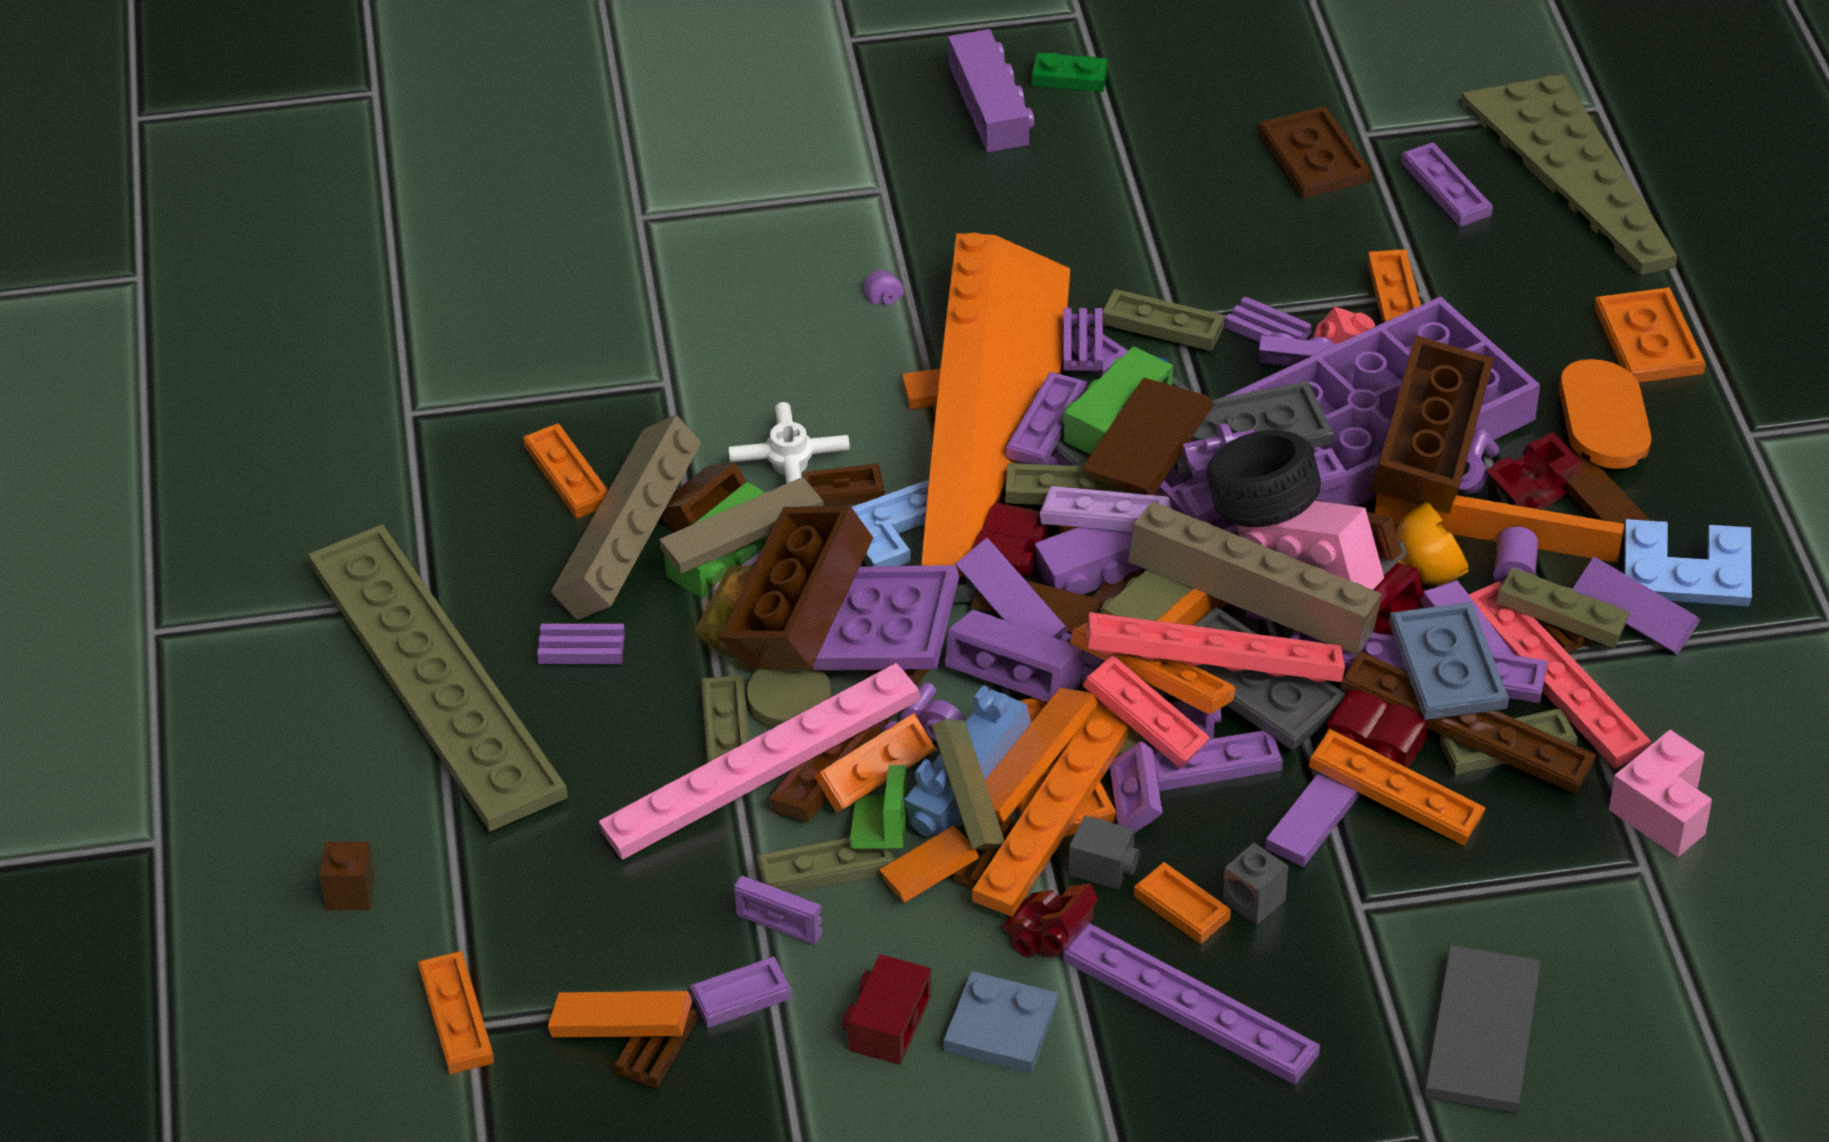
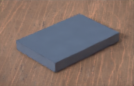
[1389,602,1509,720]

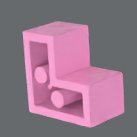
[1609,730,1712,857]

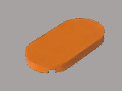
[1559,359,1651,469]

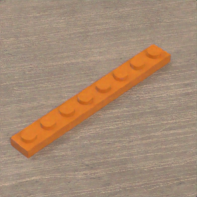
[972,681,1159,917]

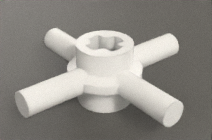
[728,402,850,484]

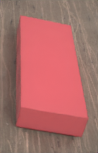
[1083,655,1210,769]

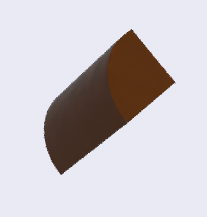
[660,462,746,532]

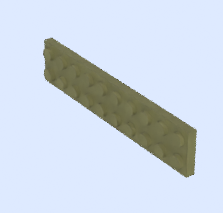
[308,524,568,832]

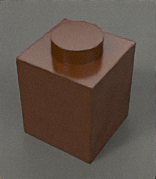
[320,841,375,910]

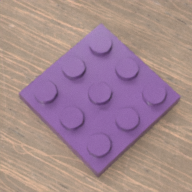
[813,565,959,670]

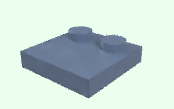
[944,971,1059,1074]

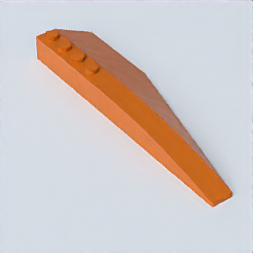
[921,233,1070,576]

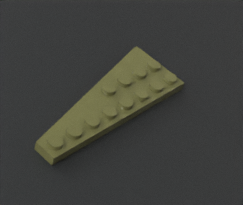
[1461,74,1678,275]

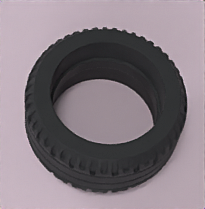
[1206,430,1321,527]

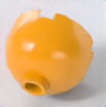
[1396,502,1469,587]

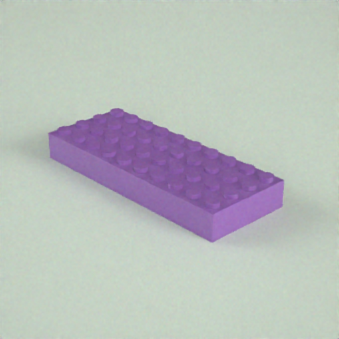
[1129,296,1540,536]

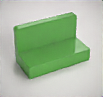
[850,765,908,849]

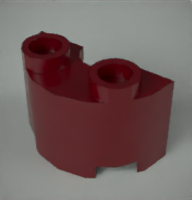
[1486,432,1581,510]
[1002,883,1097,958]

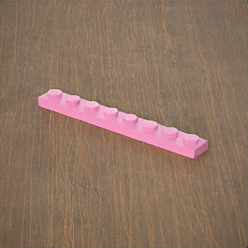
[599,663,920,860]

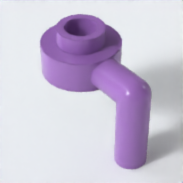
[1457,429,1499,495]
[900,682,965,741]

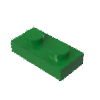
[1032,53,1108,92]

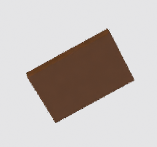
[1258,106,1372,199]
[1082,377,1214,495]

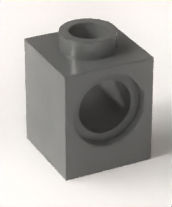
[1223,843,1288,925]

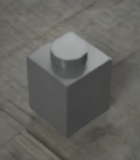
[1069,815,1140,890]

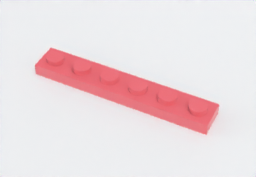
[1469,581,1651,769]
[1086,612,1345,682]

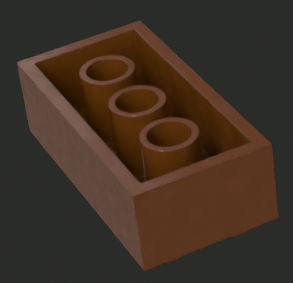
[1370,335,1494,514]
[719,506,873,670]

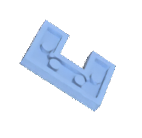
[852,480,929,567]
[1624,519,1752,606]

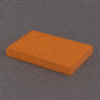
[1594,287,1706,383]

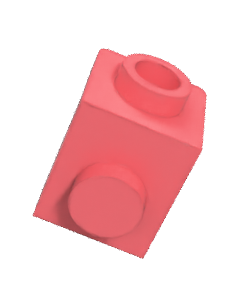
[1314,306,1375,344]

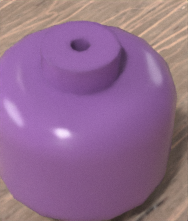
[862,270,904,305]

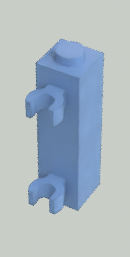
[904,685,1031,836]

